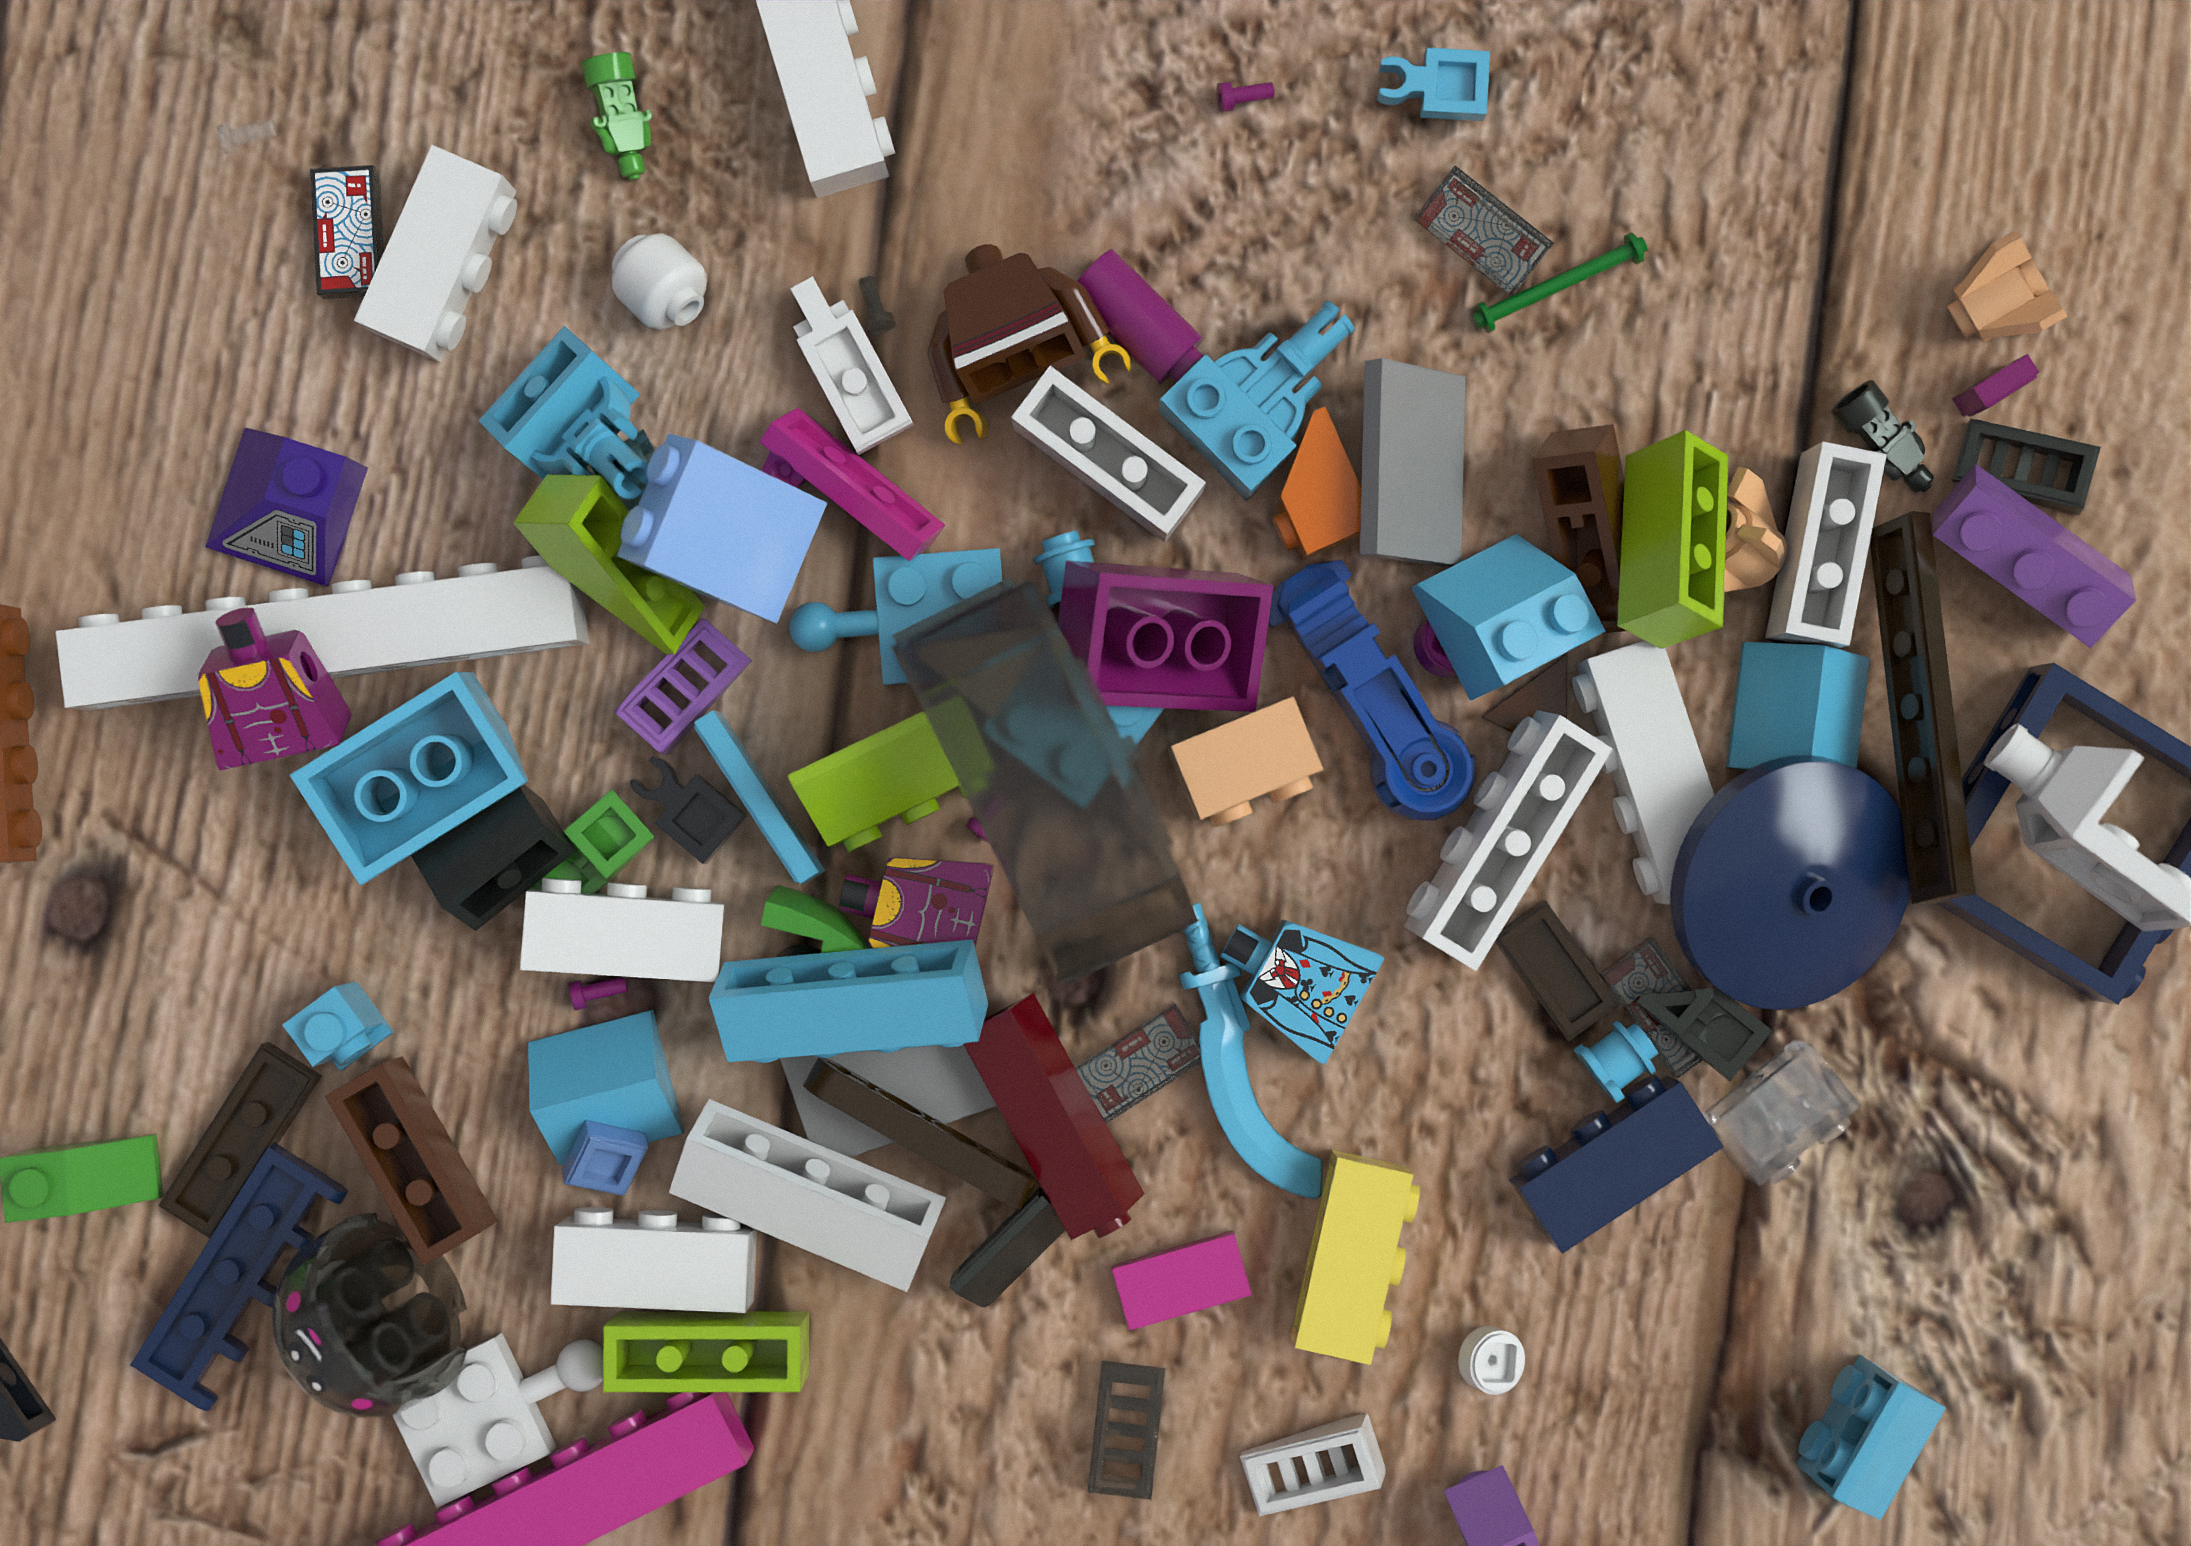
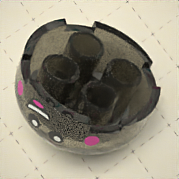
[272,1213,467,1418]

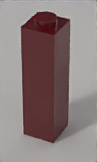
[963,993,1145,1240]

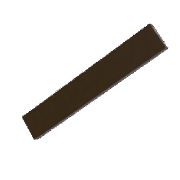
[1870,511,1976,904]

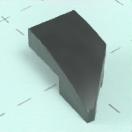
[1636,988,1772,1082]

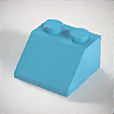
[1411,534,1605,701]

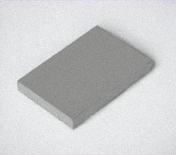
[1360,358,1466,567]
[780,1045,997,1158]

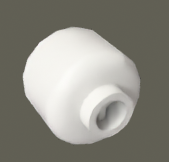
[612,233,707,330]

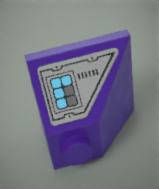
[205,428,368,587]

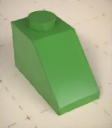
[0,1134,163,1223]

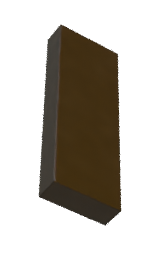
[158,1042,322,1239]

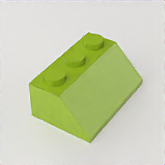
[787,691,1006,853]

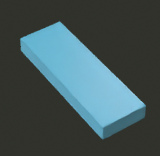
[694,710,825,884]

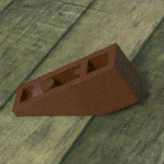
[1532,424,1626,633]

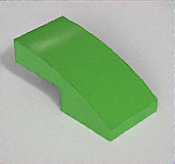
[529,789,655,894]

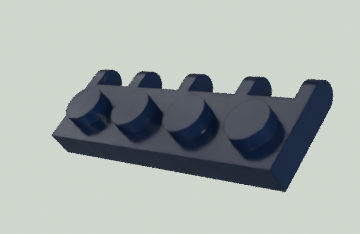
[130,1144,348,1411]

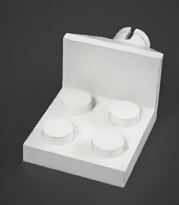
[1984,723,2191,932]

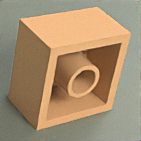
[1167,696,1324,827]

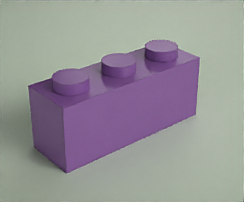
[1933,464,2136,648]

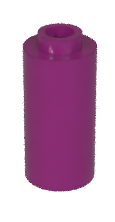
[1077,249,1204,384]

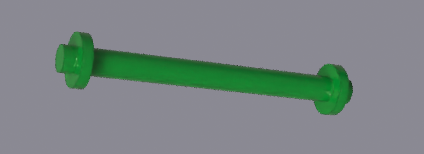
[1472,232,1648,333]

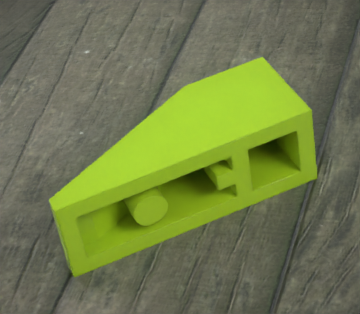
[513,475,705,655]

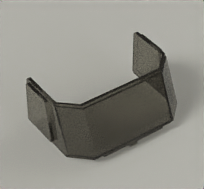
[890,577,1199,984]

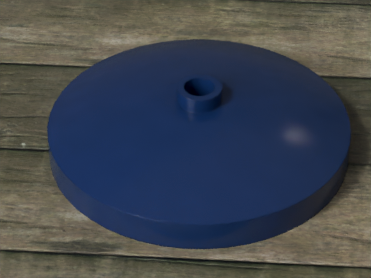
[1670,755,1910,1010]

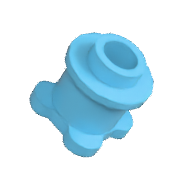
[1033,531,1095,608]
[1573,1020,1659,1103]

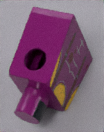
[198,607,352,771]
[838,857,995,948]

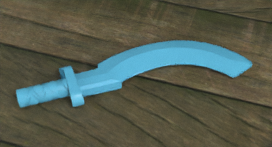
[1176,902,1323,1199]

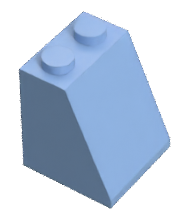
[617,433,827,623]

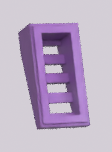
[614,618,752,755]

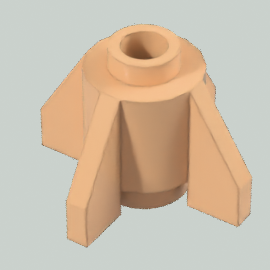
[1946,229,2067,343]
[1724,467,1788,592]

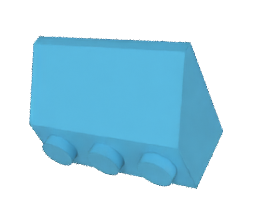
[290,671,529,885]

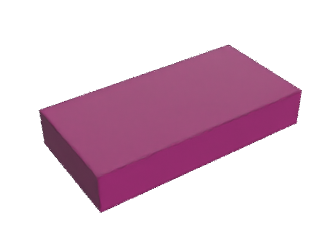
[1111,1230,1252,1331]

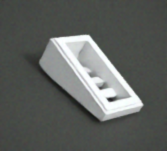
[1240,1413,1386,1516]

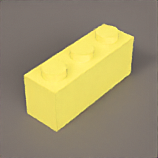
[1290,1149,1420,1365]

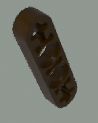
[803,1057,1038,1209]

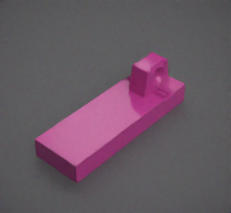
[759,407,945,562]

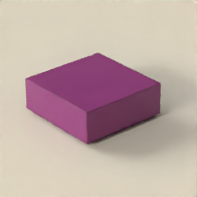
[1952,354,2040,417]

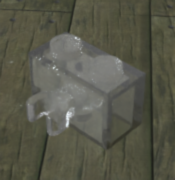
[1702,1040,1861,1186]

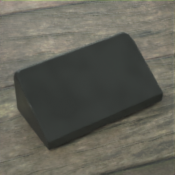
[950,1188,1065,1307]

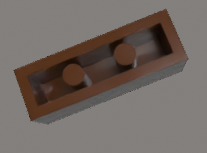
[325,1056,498,1266]

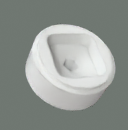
[1458,1326,1525,1395]

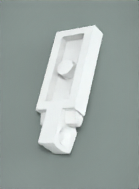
[790,276,914,455]

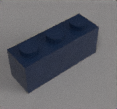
[1509,1075,1724,1254]

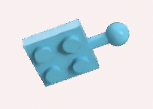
[789,548,1006,686]

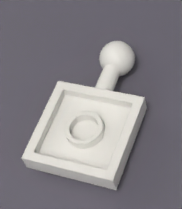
[388,1332,603,1508]

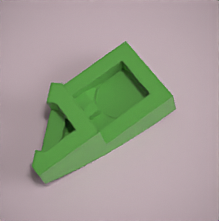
[761,885,871,953]

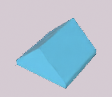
[1726,642,1870,770]
[528,1010,684,1166]

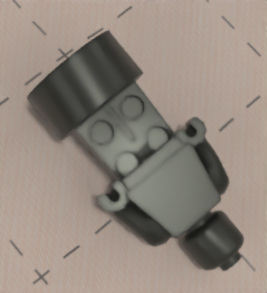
[1831,380,1934,493]

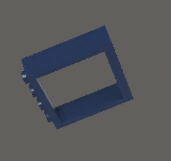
[1936,663,2191,1005]

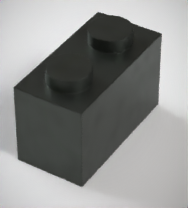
[411,785,576,931]

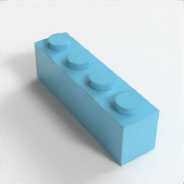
[708,939,989,1063]

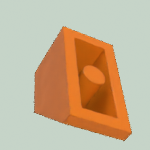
[1272,406,1361,561]

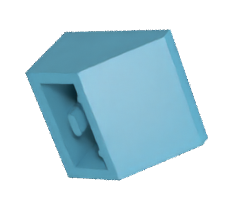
[1796,1354,1946,1520]

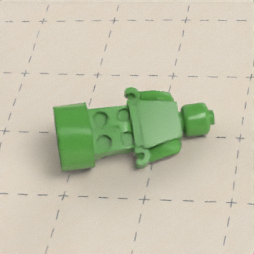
[580,52,651,181]

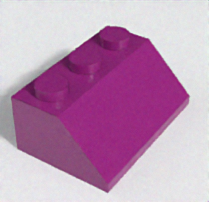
[1058,560,1274,712]

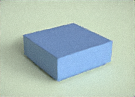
[562,1120,649,1196]

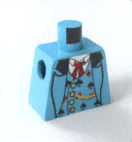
[1220,919,1385,1065]

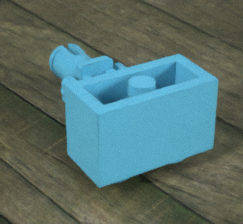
[1158,300,1355,501]
[478,326,648,499]

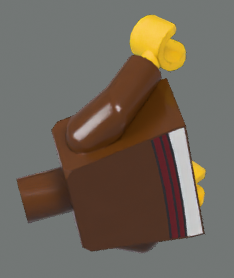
[927,244,1130,444]

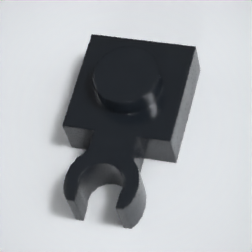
[630,757,748,864]

